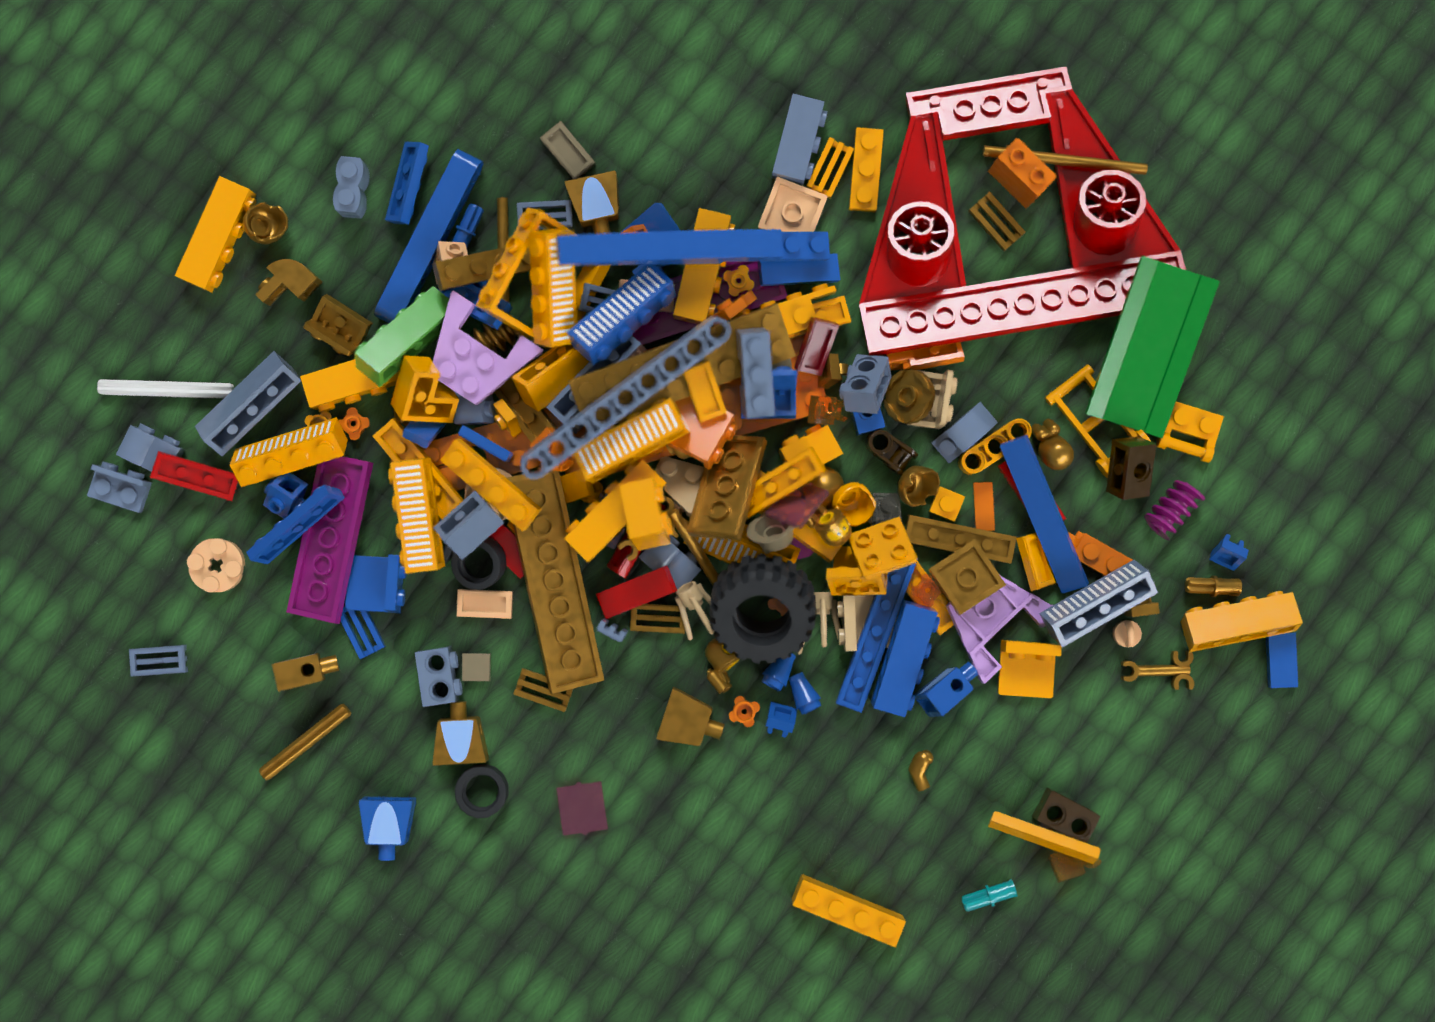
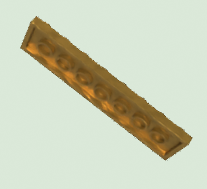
[568,303,796,431]
[507,471,604,694]

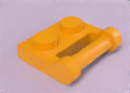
[1156,402,1224,463]

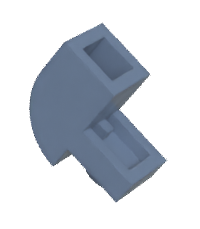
[932,402,998,463]

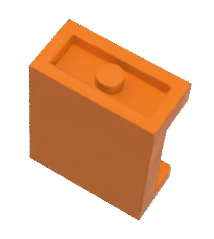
[988,138,1056,209]
[667,396,737,470]

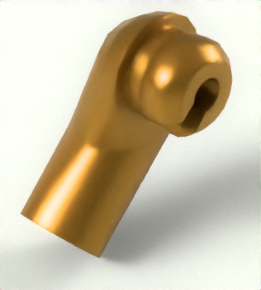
[909,750,933,792]

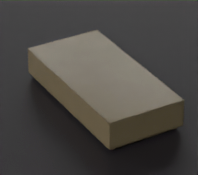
[540,121,596,179]

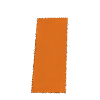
[973,482,995,531]

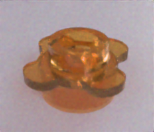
[911,574,943,607]

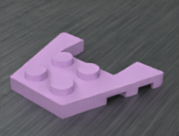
[433,291,544,405]
[946,576,1053,684]

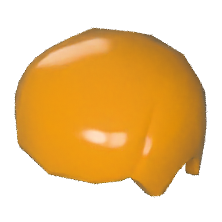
[832,482,876,527]

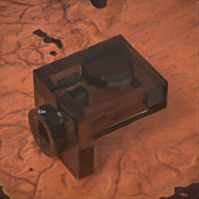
[869,493,902,527]

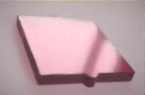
[765,483,829,529]
[557,781,608,836]

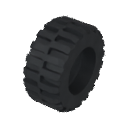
[709,554,816,663]

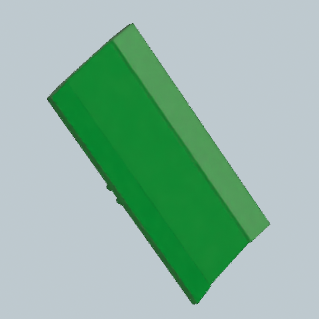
[1085,255,1220,438]

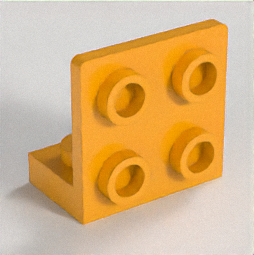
[848,517,917,580]
[826,546,888,596]
[998,640,1061,698]

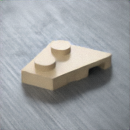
[655,457,705,517]

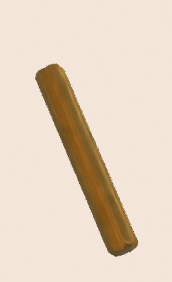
[259,704,351,781]

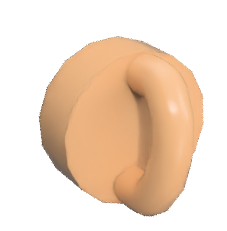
[1113,620,1142,648]

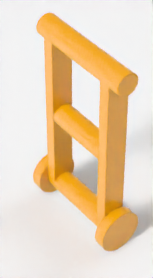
[1044,364,1151,478]

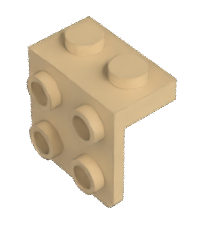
[907,370,957,429]
[837,595,897,651]

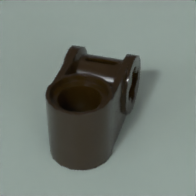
[865,430,918,476]

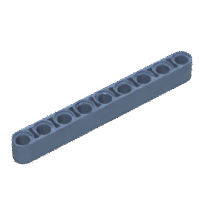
[520,316,731,479]

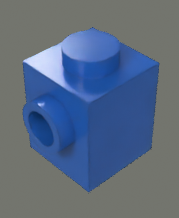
[851,408,885,436]

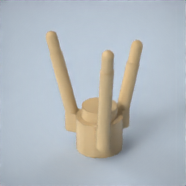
[674,581,714,640]
[797,592,841,654]

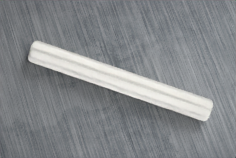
[97,379,234,398]

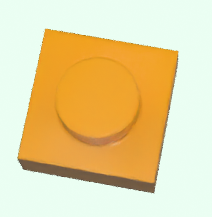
[493,399,522,437]
[928,486,965,522]

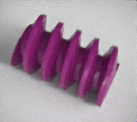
[1144,480,1205,540]

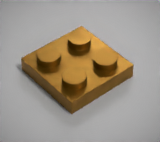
[928,539,1006,616]

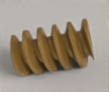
[473,316,524,354]

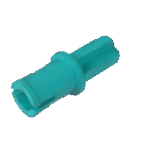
[961,879,1017,912]

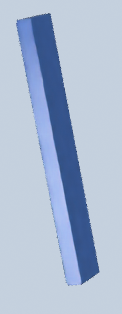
[1000,435,1089,594]
[835,558,918,713]

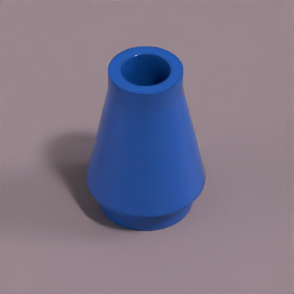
[762,653,796,691]
[788,672,822,715]

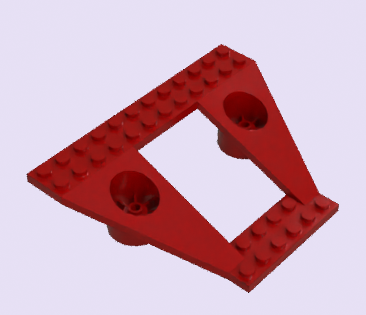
[859,67,1186,356]

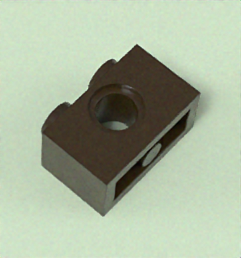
[1106,436,1156,500]

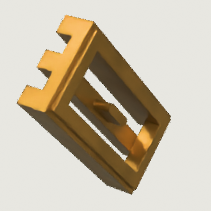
[968,192,1025,251]
[630,604,686,634]
[513,668,573,712]

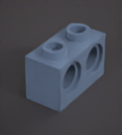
[840,354,891,414]
[415,646,462,707]

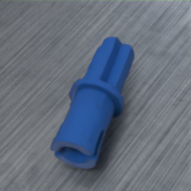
[452,204,484,248]

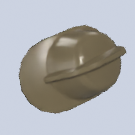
[747,498,807,554]

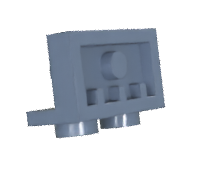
[87,461,152,513]

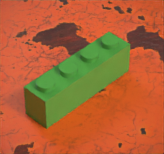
[355,286,449,387]

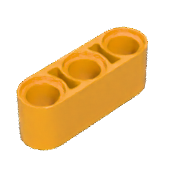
[958,419,1032,474]

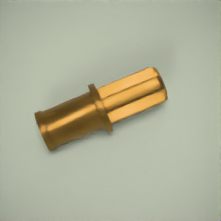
[1185,576,1242,597]

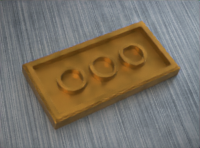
[686,435,767,541]

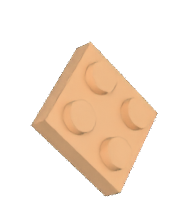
[757,177,828,232]

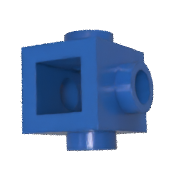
[263,473,308,519]

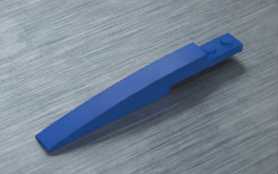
[557,229,830,265]

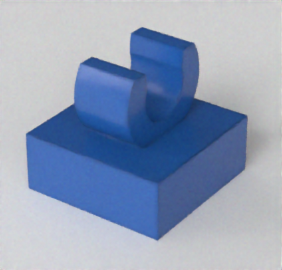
[1209,534,1249,571]
[766,702,797,738]

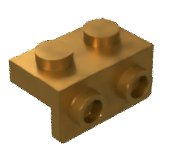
[303,294,372,356]

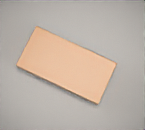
[457,589,513,619]

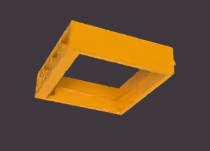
[476,208,611,350]

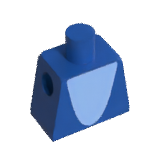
[914,662,978,717]
[359,797,416,861]

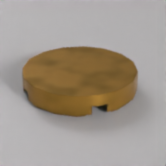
[883,369,935,424]

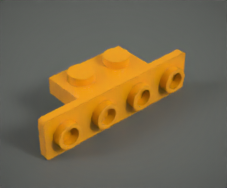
[730,283,836,336]

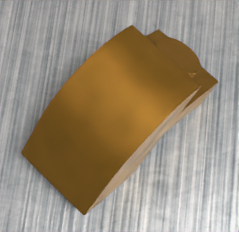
[255,259,322,306]

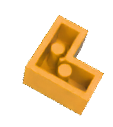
[391,355,459,423]
[778,424,843,465]
[619,478,674,551]

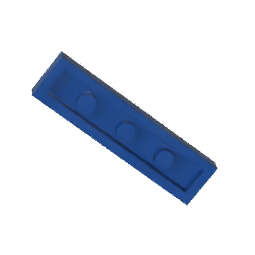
[246,485,345,564]

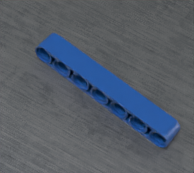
[374,149,483,323]

